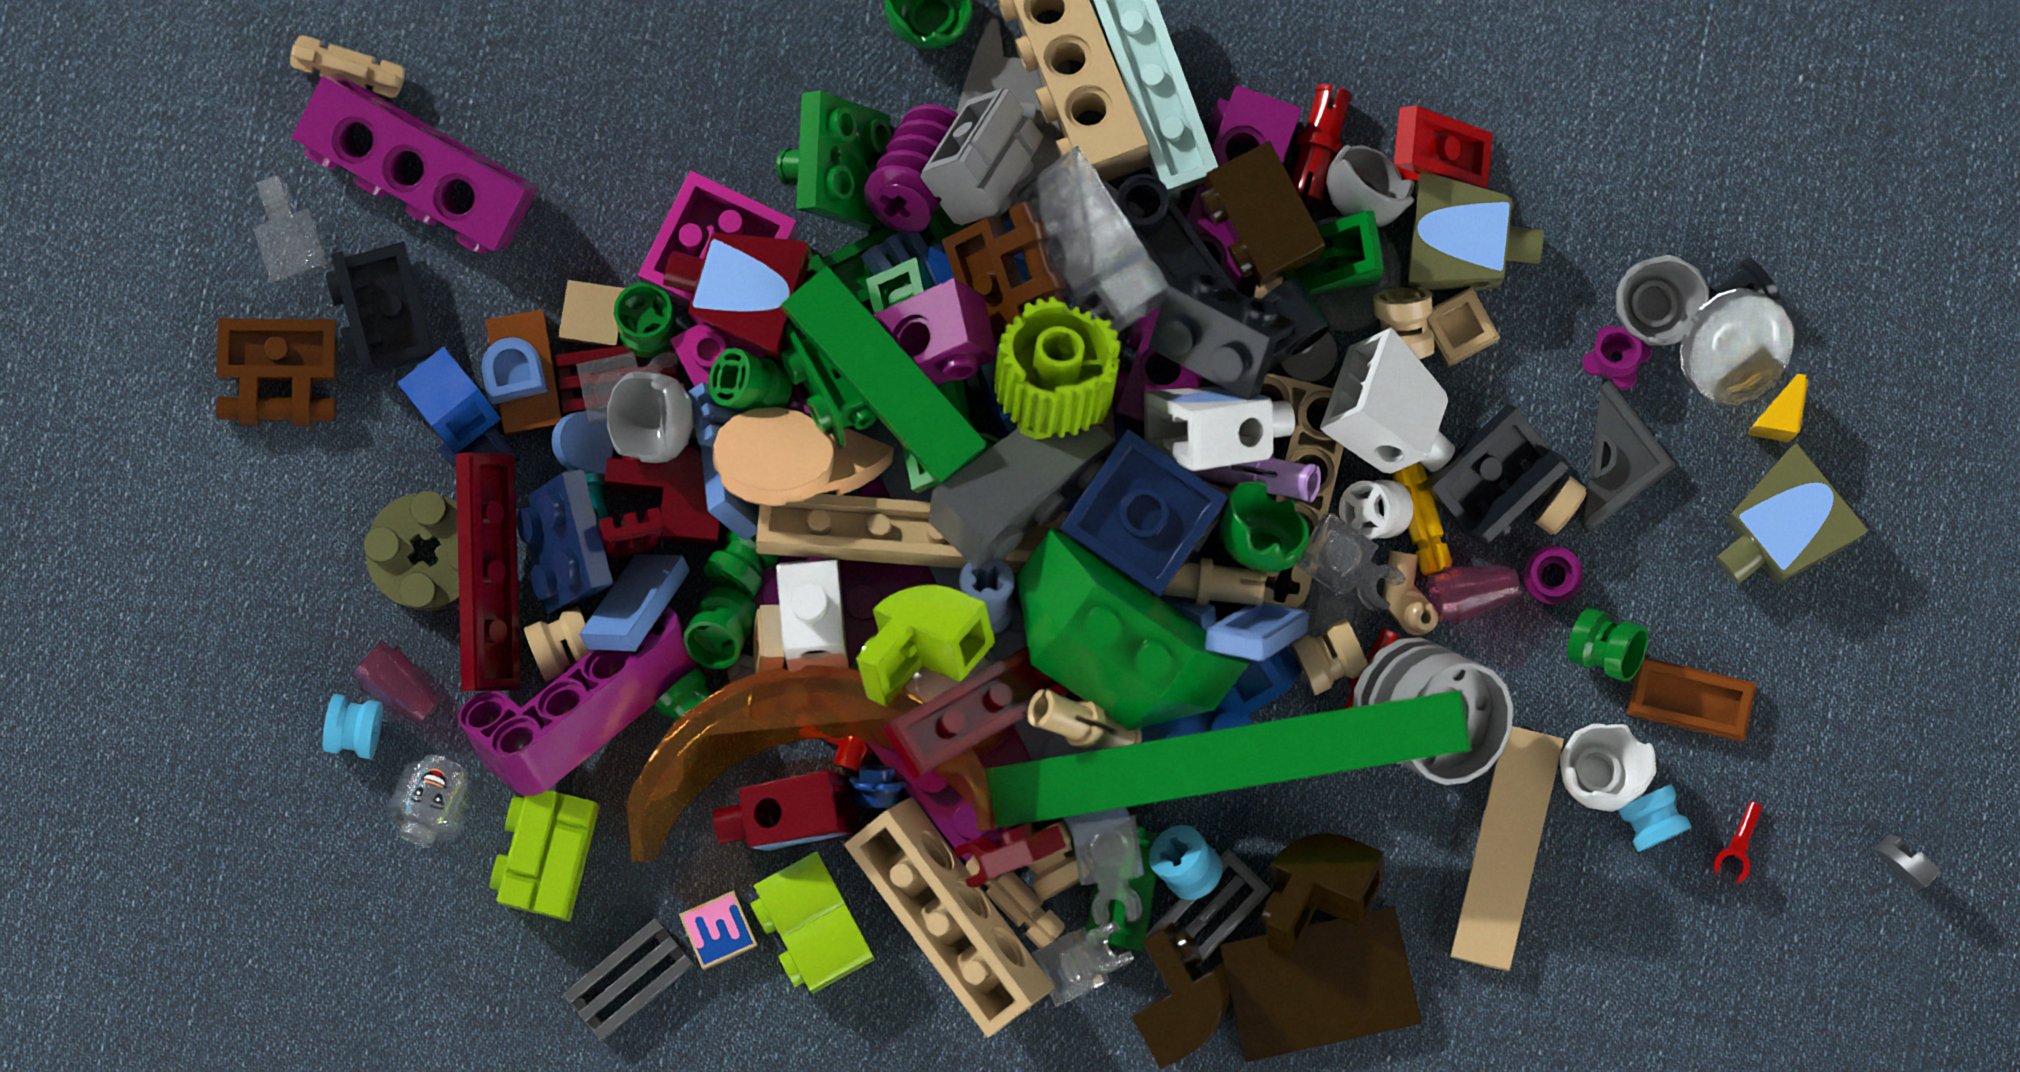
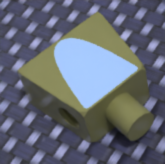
[1405,172,1544,292]
[1716,443,1869,585]

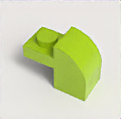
[856,585,995,707]

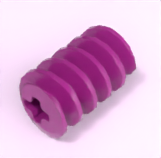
[864,104,958,234]

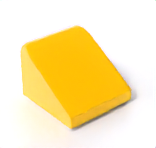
[1747,374,1808,442]

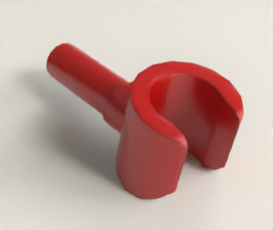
[797,709,872,774]
[1712,801,1763,884]

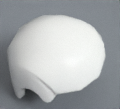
[1560,724,1656,812]

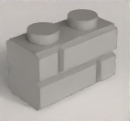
[920,88,1043,225]

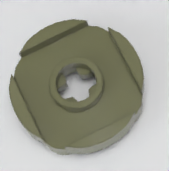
[364,491,459,611]

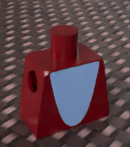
[663,233,813,361]
[713,770,860,852]

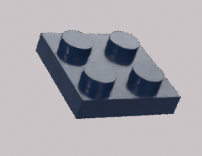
[1059,429,1228,598]
[516,469,613,616]

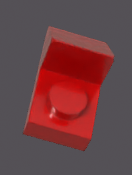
[1394,106,1493,189]

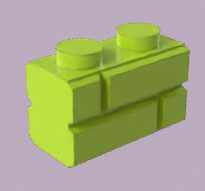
[490,790,600,922]

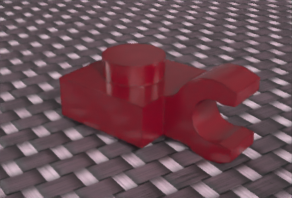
[954,822,1067,887]

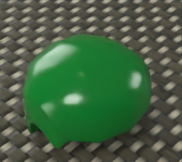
[884,0,973,50]
[1220,480,1310,572]

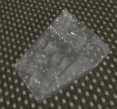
[1014,146,1168,337]

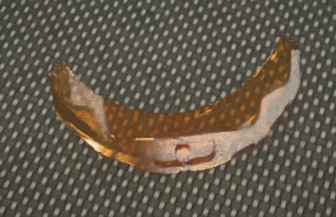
[627,665,997,863]

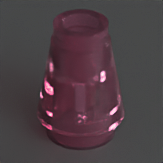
[1428,565,1520,625]
[351,639,441,724]

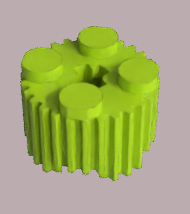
[994,297,1121,440]

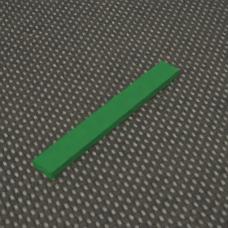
[987,690,1472,828]

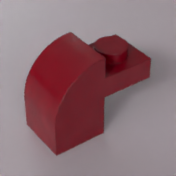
[605,445,724,548]

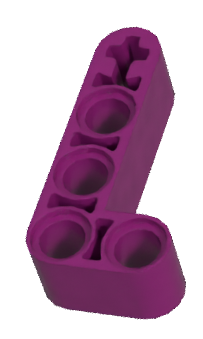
[458,606,697,796]

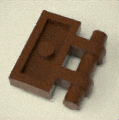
[942,201,1066,348]
[216,318,339,427]

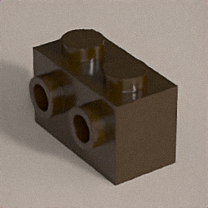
[1200,141,1326,288]

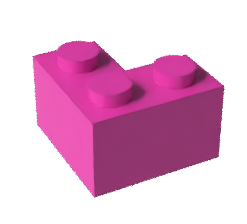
[638,170,800,310]

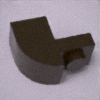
[1262,833,1385,958]
[1131,921,1230,1070]

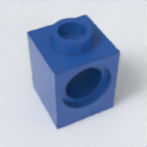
[397,346,501,455]
[1225,646,1302,719]

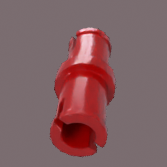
[1291,84,1353,207]

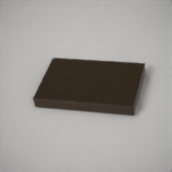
[1219,906,1422,1063]

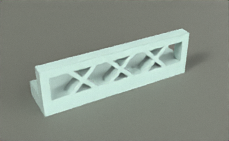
[1089,0,1218,205]

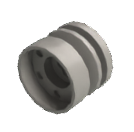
[1353,637,1513,785]

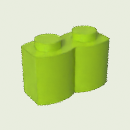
[750,851,875,994]

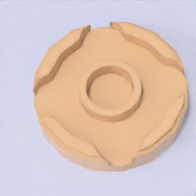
[713,407,834,506]

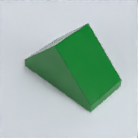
[1285,210,1384,295]

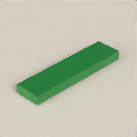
[781,266,986,485]

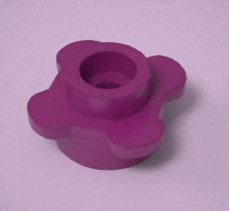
[1582,326,1651,390]

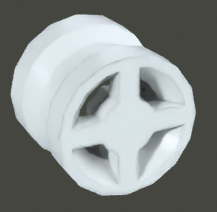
[1339,479,1413,540]

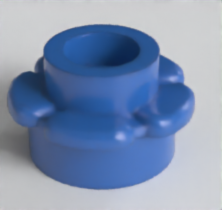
[847,764,906,808]

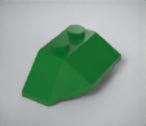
[1017,526,1250,731]

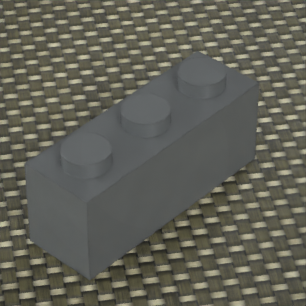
[928,424,1115,569]

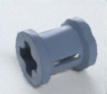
[960,557,1014,634]

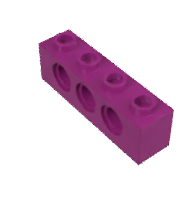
[291,74,539,254]
[776,278,998,434]

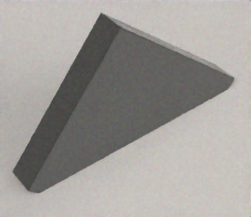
[1582,380,1676,534]

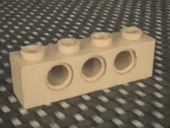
[997,0,1151,190]
[844,797,1055,1038]

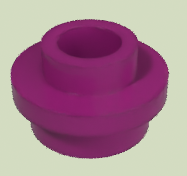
[1523,546,1583,606]

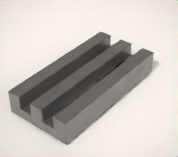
[1146,849,1271,967]
[562,918,694,1041]

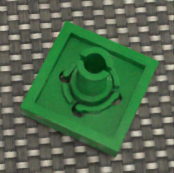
[776,90,892,231]

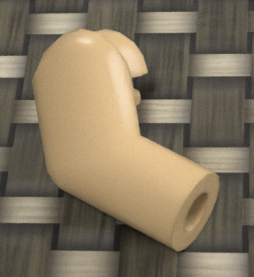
[1382,551,1438,635]

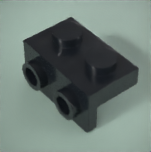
[326,241,435,375]
[1148,271,1295,400]
[1422,404,1571,544]

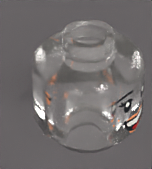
[387,755,476,848]

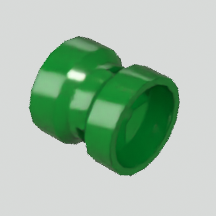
[613,282,678,358]
[708,348,793,412]
[703,529,781,600]
[683,587,757,669]
[1567,607,1649,682]

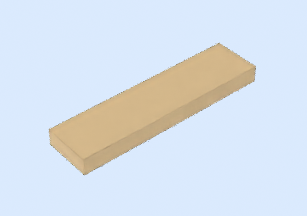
[1450,726,1564,972]

